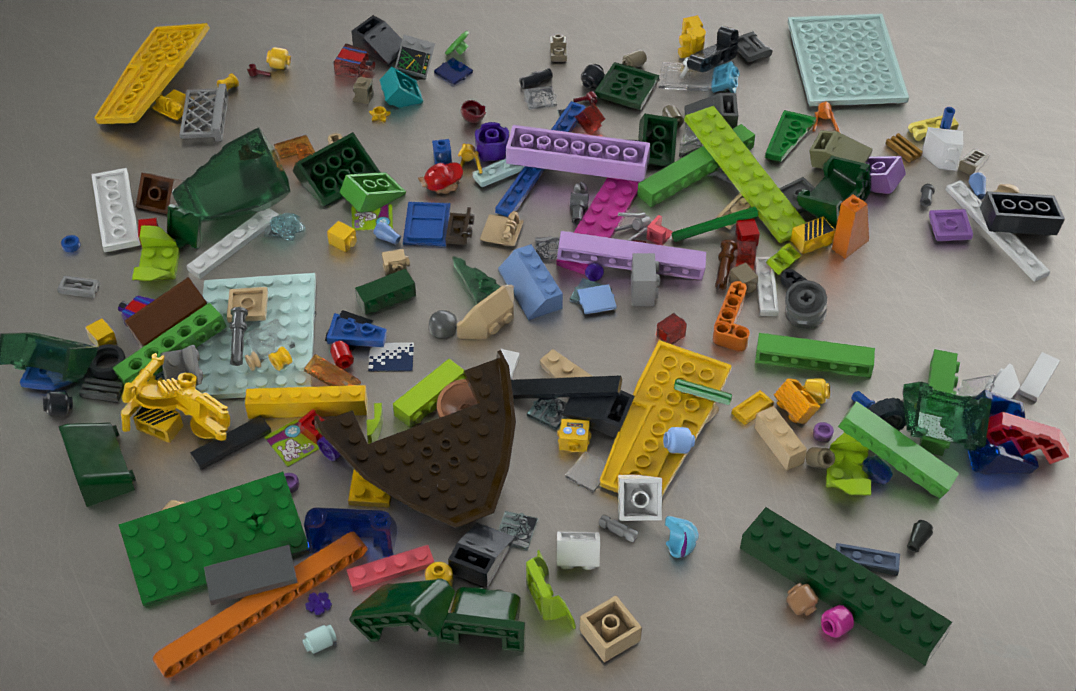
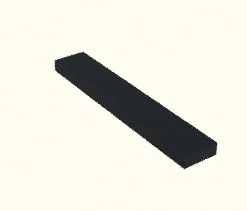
[511,375,623,399]

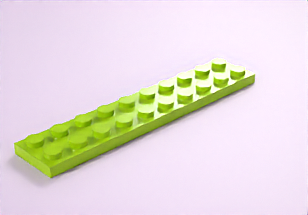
[684,106,806,244]

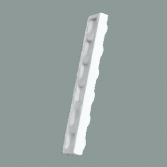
[187,206,280,279]

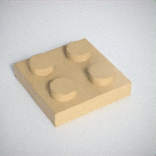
[227,287,268,323]

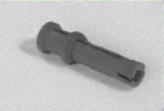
[230,307,248,366]

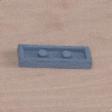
[835,543,900,576]

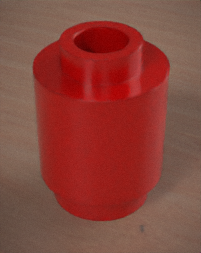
[330,341,354,369]

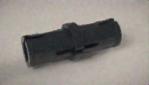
[519,68,553,88]

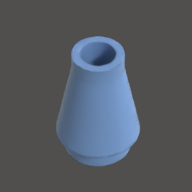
[968,172,986,199]
[373,222,401,245]

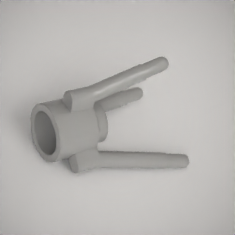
[614,212,651,241]

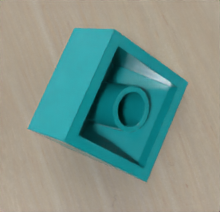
[379,67,424,108]

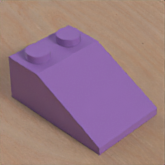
[866,156,906,194]

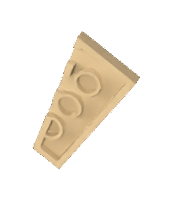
[540,349,592,378]

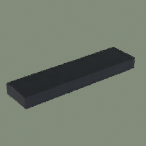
[190,415,271,470]

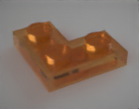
[274,135,315,161]

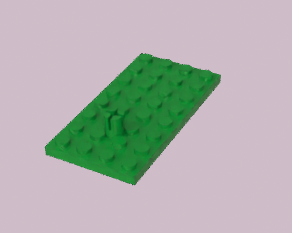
[118,471,310,606]

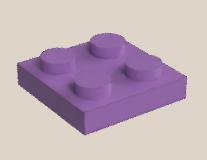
[929,209,973,241]

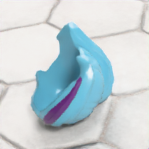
[665,516,699,558]

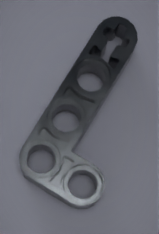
[687,26,739,73]

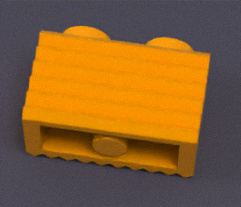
[774,378,820,424]

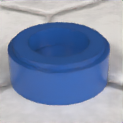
[61,235,81,253]

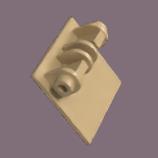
[480,211,524,247]

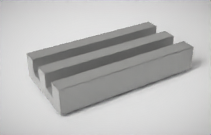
[57,276,100,298]

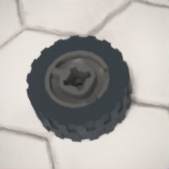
[867,398,910,431]

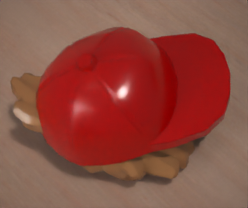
[418,162,463,194]

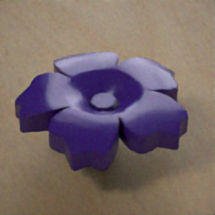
[305,591,332,615]

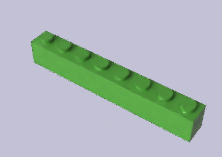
[637,124,755,207]

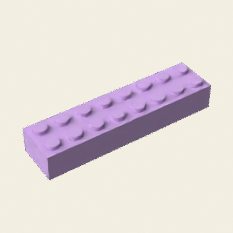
[506,125,650,182]

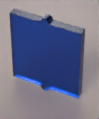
[434,57,473,85]

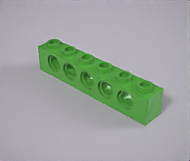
[113,303,227,385]

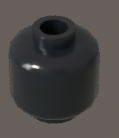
[580,64,605,89]
[43,390,73,416]

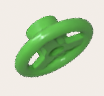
[445,31,469,55]

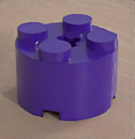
[475,122,509,162]

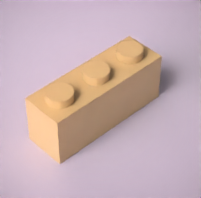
[754,406,807,471]

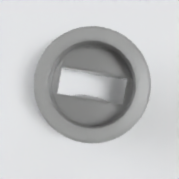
[574,182,588,194]

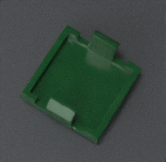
[167,204,202,249]

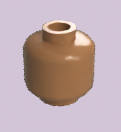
[786,583,819,616]

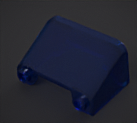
[961,389,1039,474]
[304,507,397,557]

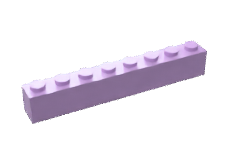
[557,231,706,280]

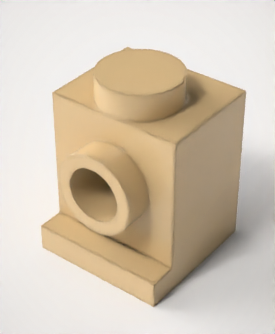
[381,249,410,276]

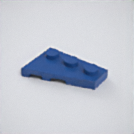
[327,313,387,347]

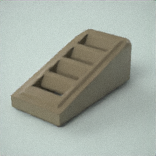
[958,148,990,175]

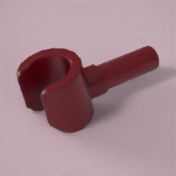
[247,64,271,77]
[573,91,597,105]

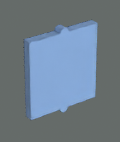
[577,284,617,315]

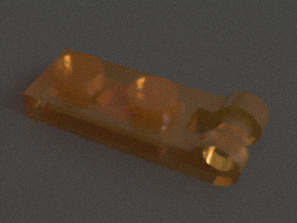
[304,354,361,386]

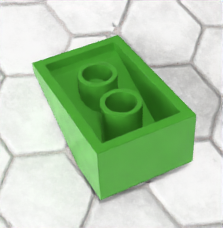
[340,172,406,213]

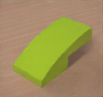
[766,243,802,275]
[366,403,383,444]

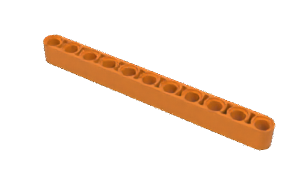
[153,532,368,678]

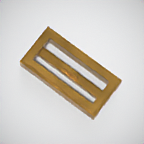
[885,133,923,163]

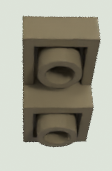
[550,34,567,62]

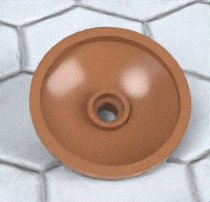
[437,379,478,418]

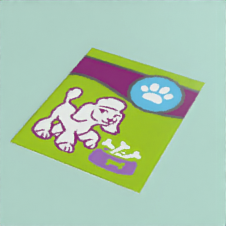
[352,204,393,231]
[264,419,319,467]

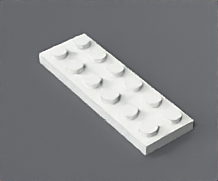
[91,168,141,252]

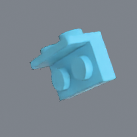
[711,61,740,93]

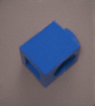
[432,139,452,165]

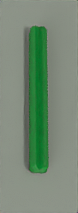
[671,206,758,242]

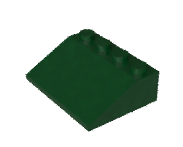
[292,132,381,207]

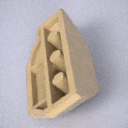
[457,284,514,339]

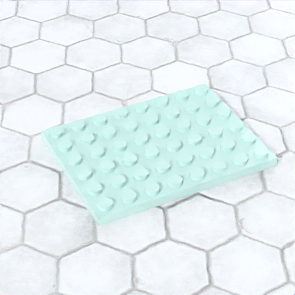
[788,14,909,107]
[195,273,316,399]

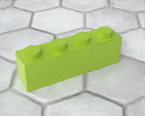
[393,359,465,428]

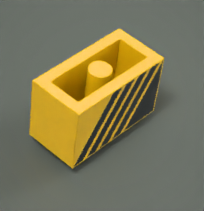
[790,217,835,254]
[133,407,183,443]

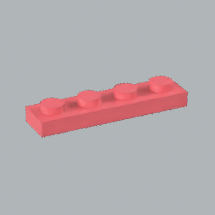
[346,545,435,591]

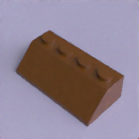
[125,277,207,348]

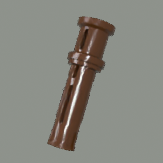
[715,239,737,290]

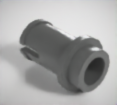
[920,184,935,206]

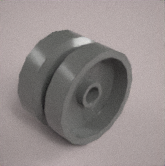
[785,280,827,329]

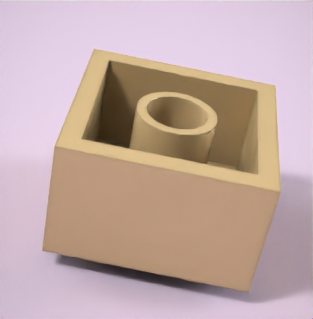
[579,596,642,663]

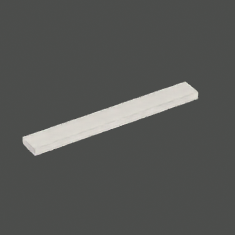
[946,180,1050,282]

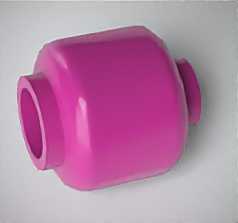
[821,605,854,638]

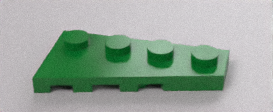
[765,110,817,162]

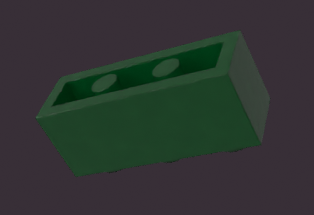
[355,269,416,315]

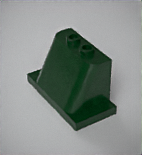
[437,587,525,652]

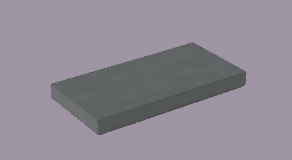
[204,545,298,606]

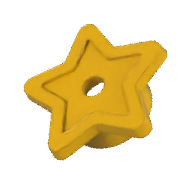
[369,106,391,122]

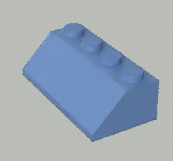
[498,244,563,320]

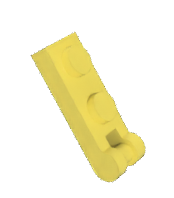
[908,115,959,141]

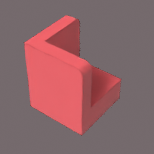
[646,215,673,246]

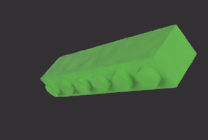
[755,333,875,378]
[919,349,960,456]
[838,401,959,499]

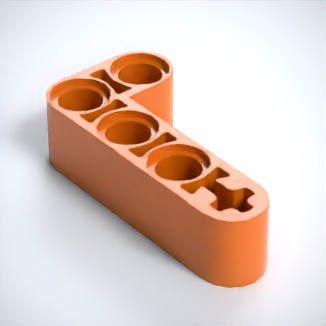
[712,281,750,351]

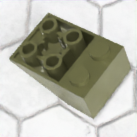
[809,130,873,169]

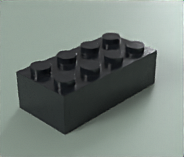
[980,191,1065,235]

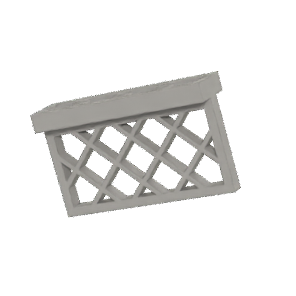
[179,84,229,142]

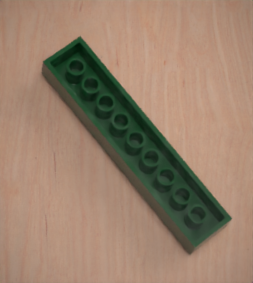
[740,507,952,666]

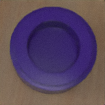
[585,262,604,282]

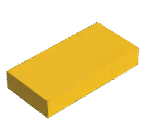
[731,390,774,425]

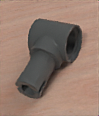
[570,192,589,225]

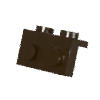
[445,207,475,245]

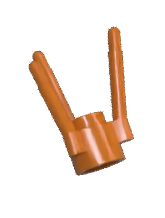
[812,102,840,133]

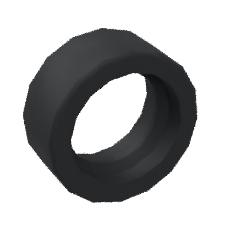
[88,344,126,381]

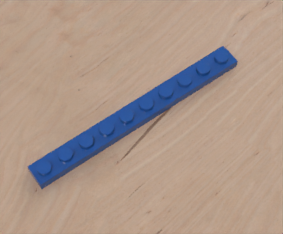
[495,101,586,217]

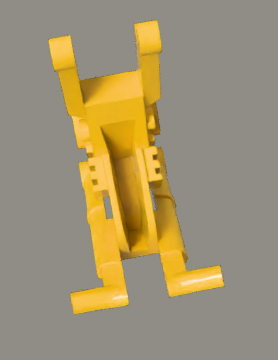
[121,353,229,441]

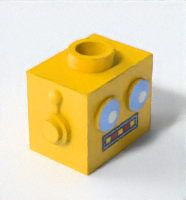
[557,419,592,452]

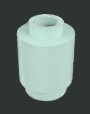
[302,624,337,654]

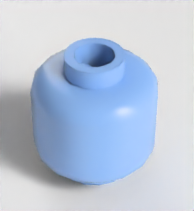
[663,427,695,454]

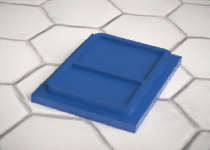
[403,202,451,246]

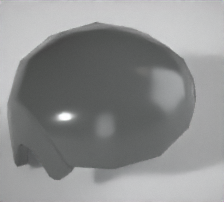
[428,310,458,338]

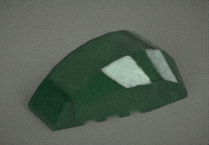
[172,127,291,223]

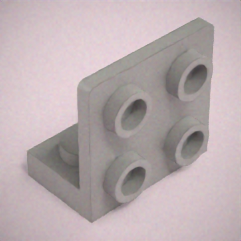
[160,345,203,386]

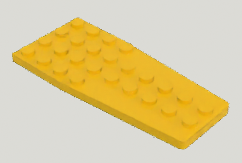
[94,23,210,124]
[600,340,732,496]

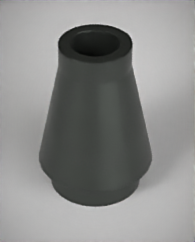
[907,520,933,552]

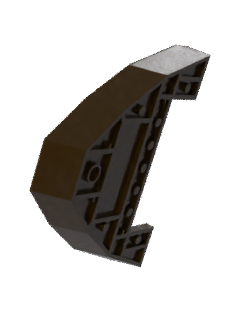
[314,350,516,528]

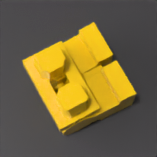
[678,15,706,58]

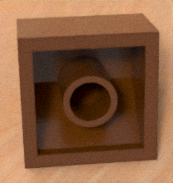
[135,172,183,214]

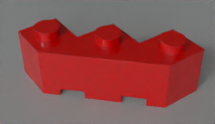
[983,412,1069,464]

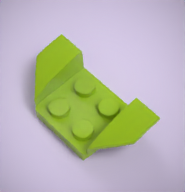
[132,226,180,282]
[826,432,871,496]
[526,550,576,629]

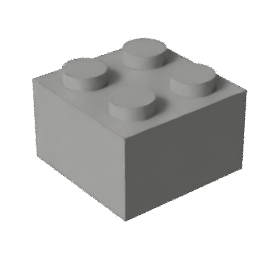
[631,253,660,306]

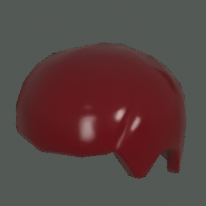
[460,100,487,123]

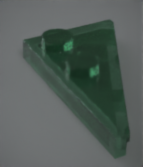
[452,256,501,305]

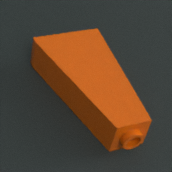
[832,194,869,259]

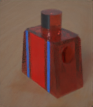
[333,43,375,78]

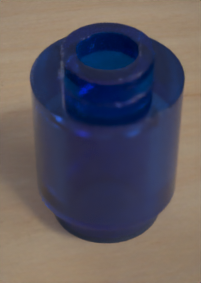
[862,455,893,485]

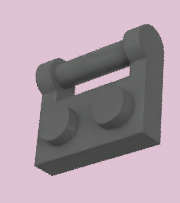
[738,31,773,62]

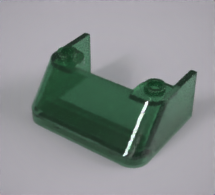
[0,332,98,382]

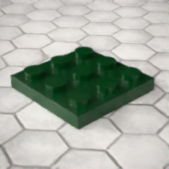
[595,62,660,110]

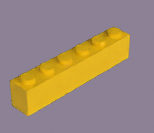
[245,385,368,419]

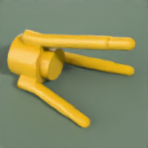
[458,143,483,174]

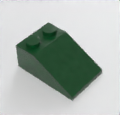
[638,113,678,167]

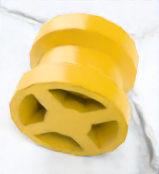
[268,346,293,371]

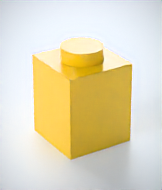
[327,221,357,253]
[85,318,118,347]

